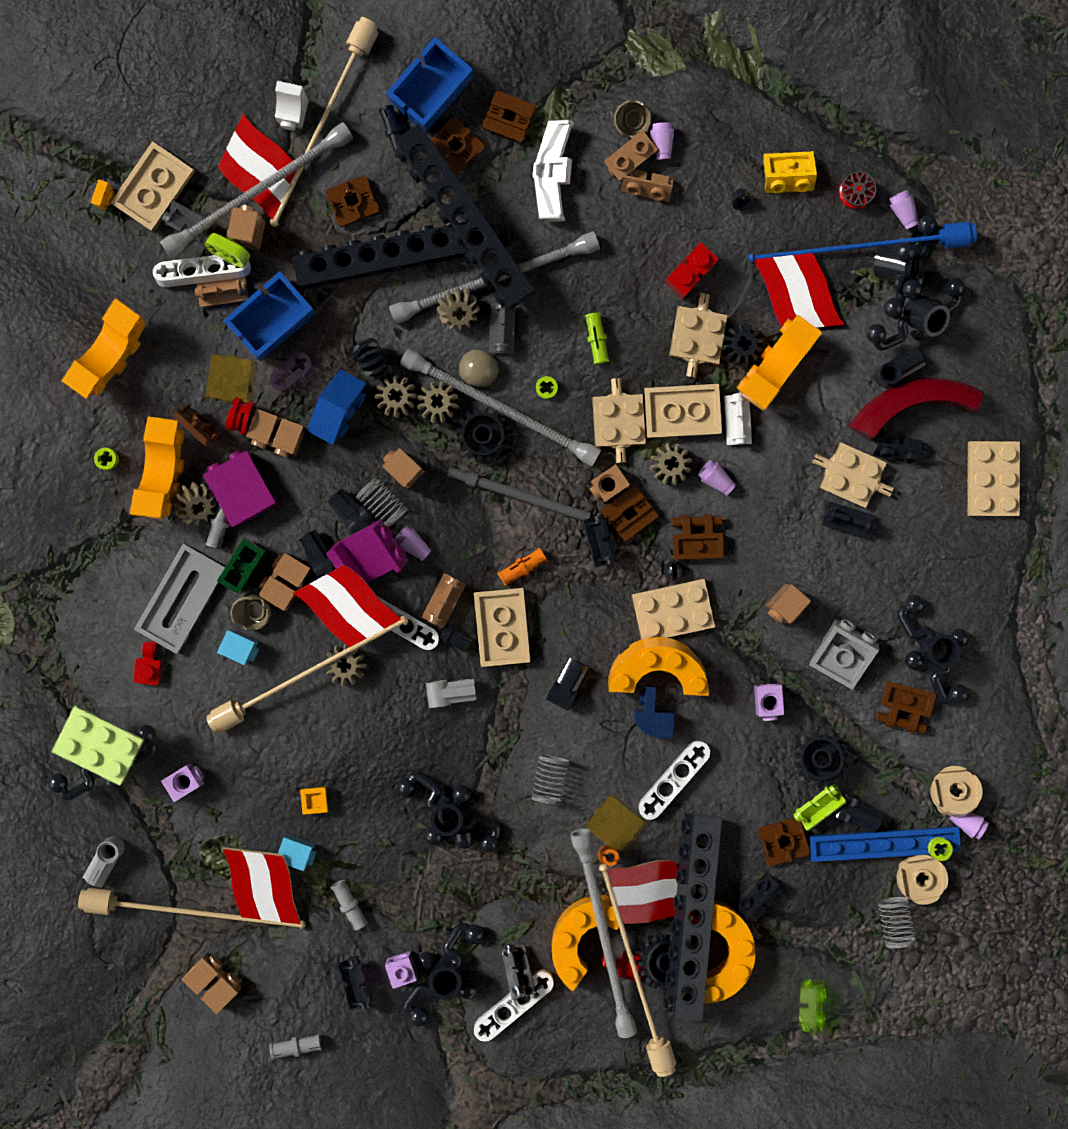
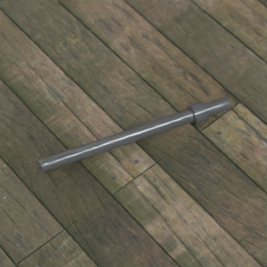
[447,467,591,520]

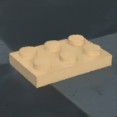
[110,141,195,232]
[644,384,722,438]
[968,441,1020,516]
[632,579,715,639]
[474,588,530,667]

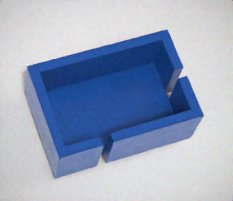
[386,37,474,132]
[223,271,316,362]

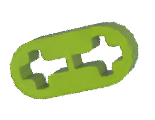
[204,233,250,268]

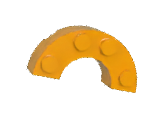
[62,298,146,399]
[737,315,822,411]
[130,417,185,519]
[608,637,709,696]
[552,895,619,991]
[704,899,755,1003]

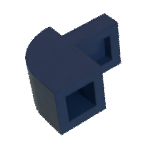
[633,685,674,739]

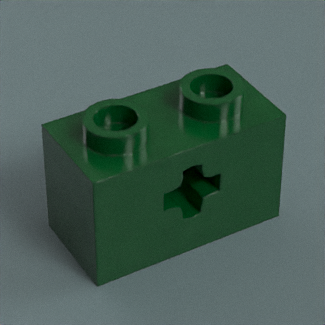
[217,538,269,594]

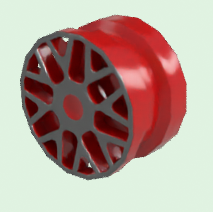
[838,171,877,210]
[226,397,256,436]

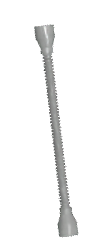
[160,122,353,258]
[389,231,600,325]
[400,348,601,467]
[570,828,637,1038]

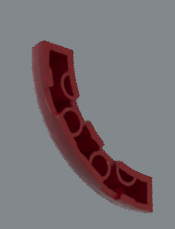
[847,378,984,440]

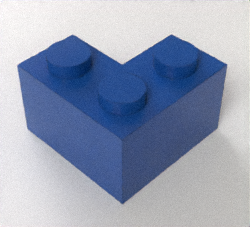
[307,369,366,445]

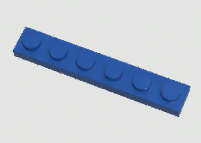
[809,826,961,862]

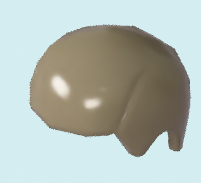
[614,100,652,138]
[459,349,499,387]
[230,594,271,631]

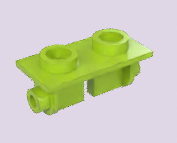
[793,783,847,831]

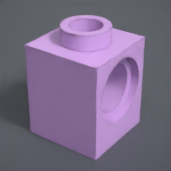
[754,683,784,721]
[161,763,204,802]
[385,951,418,989]

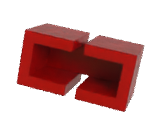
[664,242,719,300]

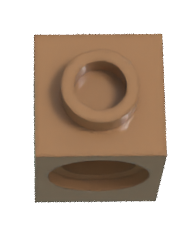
[589,465,630,502]

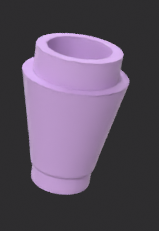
[650,123,674,160]
[889,190,919,229]
[698,460,736,495]
[395,525,431,561]
[949,812,989,840]

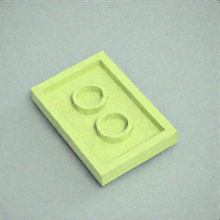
[52,705,144,785]

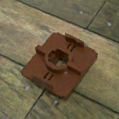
[482,90,536,143]
[431,117,485,175]
[325,175,380,228]
[173,404,221,446]
[601,485,659,542]
[758,817,810,867]

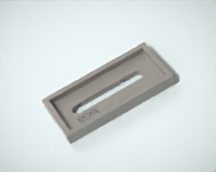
[134,544,225,654]

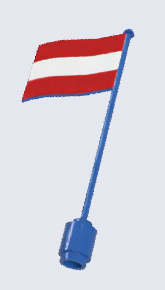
[748,221,977,328]

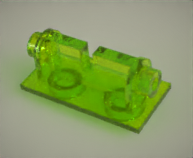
[799,980,826,1035]

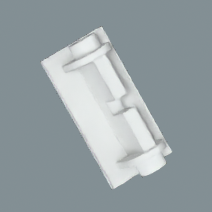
[724,393,752,445]

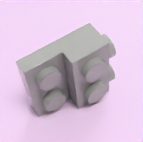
[809,619,879,690]

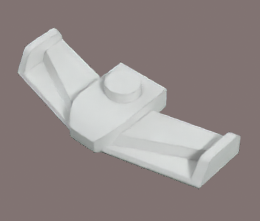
[533,120,574,222]

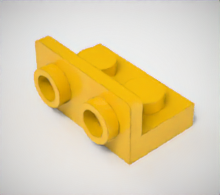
[763,151,817,194]

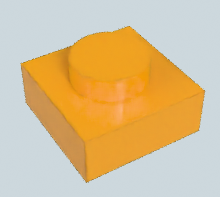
[90,179,115,211]
[300,786,329,814]

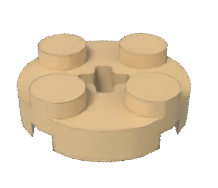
[930,766,982,817]
[896,854,948,905]

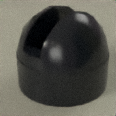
[731,188,752,211]
[664,560,684,580]
[454,829,474,849]

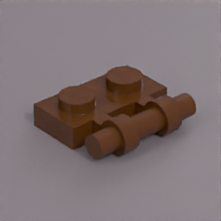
[672,514,724,559]
[876,680,936,734]

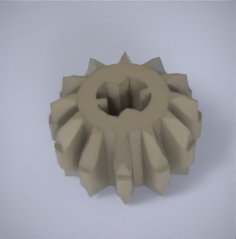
[437,287,480,331]
[375,375,418,418]
[417,381,459,423]
[650,443,692,485]
[173,482,217,526]
[325,644,367,686]

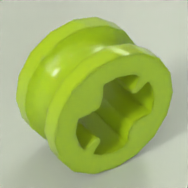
[536,376,558,399]
[94,448,119,470]
[927,837,953,861]

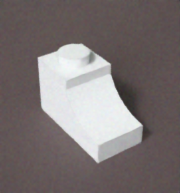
[275,81,309,130]

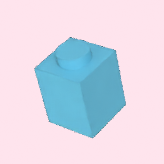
[217,629,259,665]
[278,834,317,871]

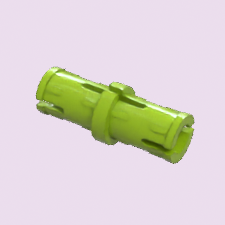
[585,312,609,364]

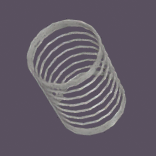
[356,477,408,527]
[531,755,569,805]
[878,897,916,948]

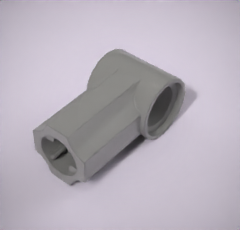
[426,679,477,708]
[82,836,125,888]

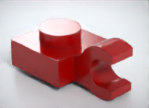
[133,641,162,685]
[601,950,642,982]

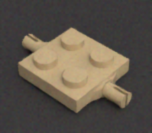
[669,293,727,378]
[592,378,646,463]
[812,443,893,508]

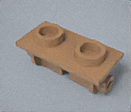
[604,130,658,181]
[621,169,673,202]
[195,277,249,307]
[422,573,466,628]

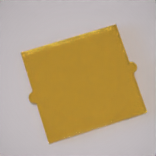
[205,354,253,403]
[585,794,644,854]

